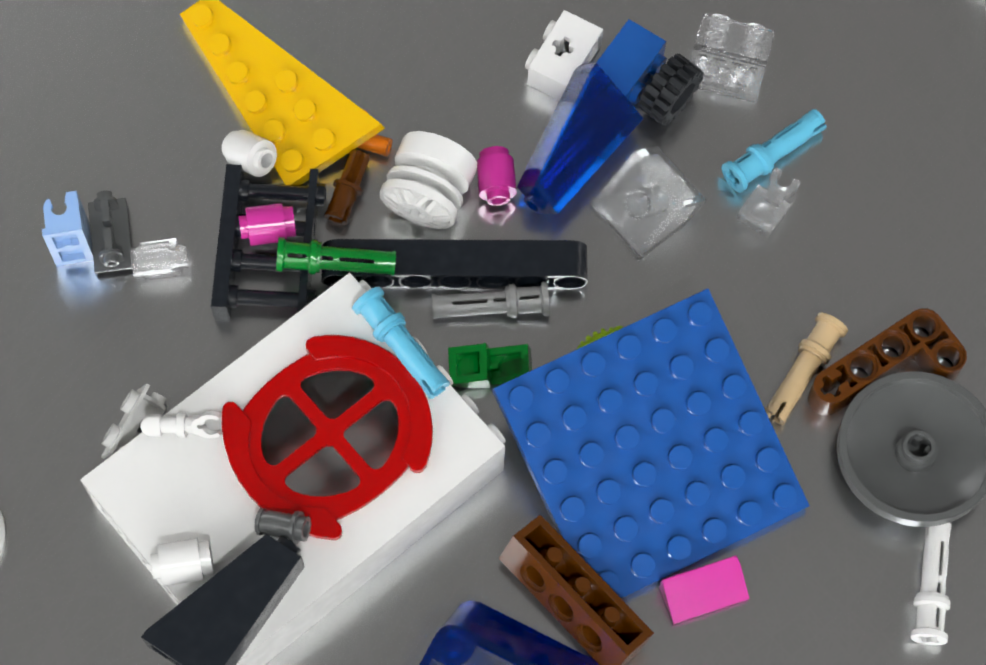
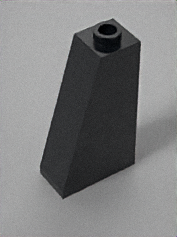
[141,534,305,665]

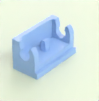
[42,190,93,267]

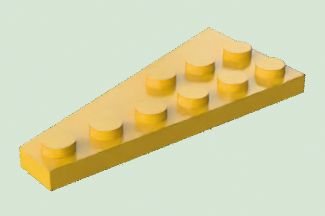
[180,0,385,186]

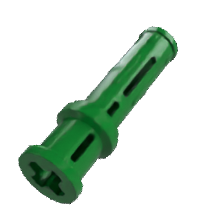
[276,237,396,276]

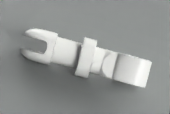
[141,411,222,439]

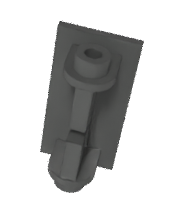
[88,190,134,274]

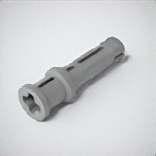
[432,282,550,319]

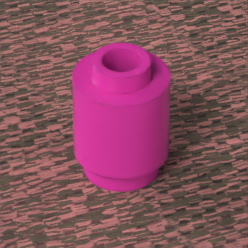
[477,146,517,206]
[238,203,296,246]

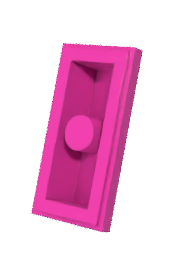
[659,555,749,625]

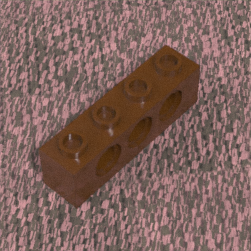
[499,515,654,665]

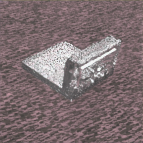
[690,14,775,104]

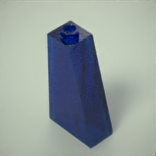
[517,63,644,214]

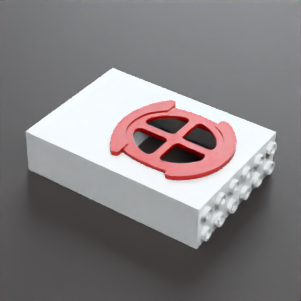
[80,272,506,665]

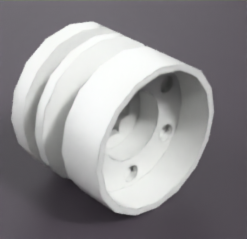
[380,131,477,229]

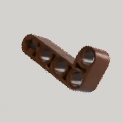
[808,308,967,415]

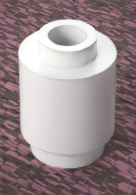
[222,130,277,177]
[150,538,214,586]

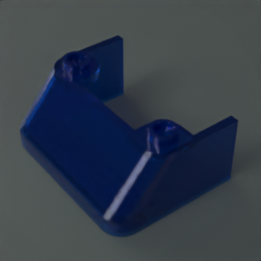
[419,601,599,665]

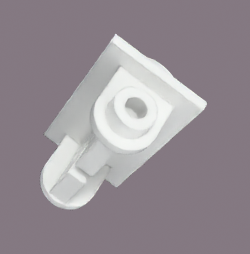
[101,384,167,459]

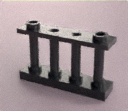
[211,164,326,321]

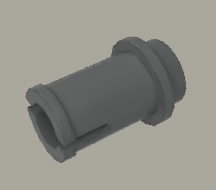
[254,508,311,545]

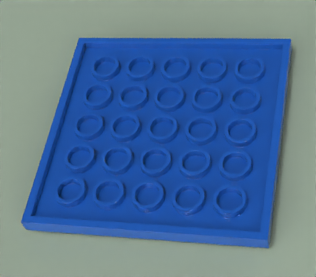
[491,288,810,598]

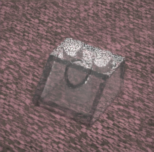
[591,146,707,258]

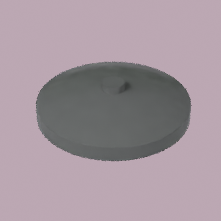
[837,371,986,527]

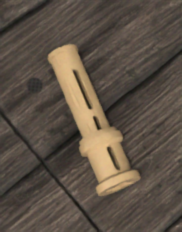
[764,312,848,425]

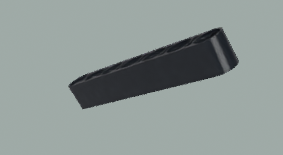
[321,239,588,289]

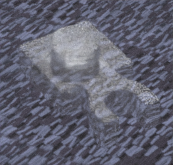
[736,167,801,239]

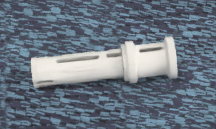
[911,523,952,645]

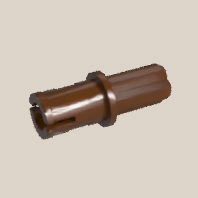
[324,149,370,225]

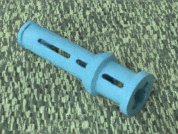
[721,109,827,193]
[352,286,450,399]

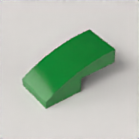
[448,343,532,388]

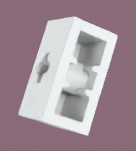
[525,10,603,104]

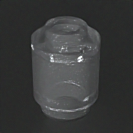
[130,238,189,281]

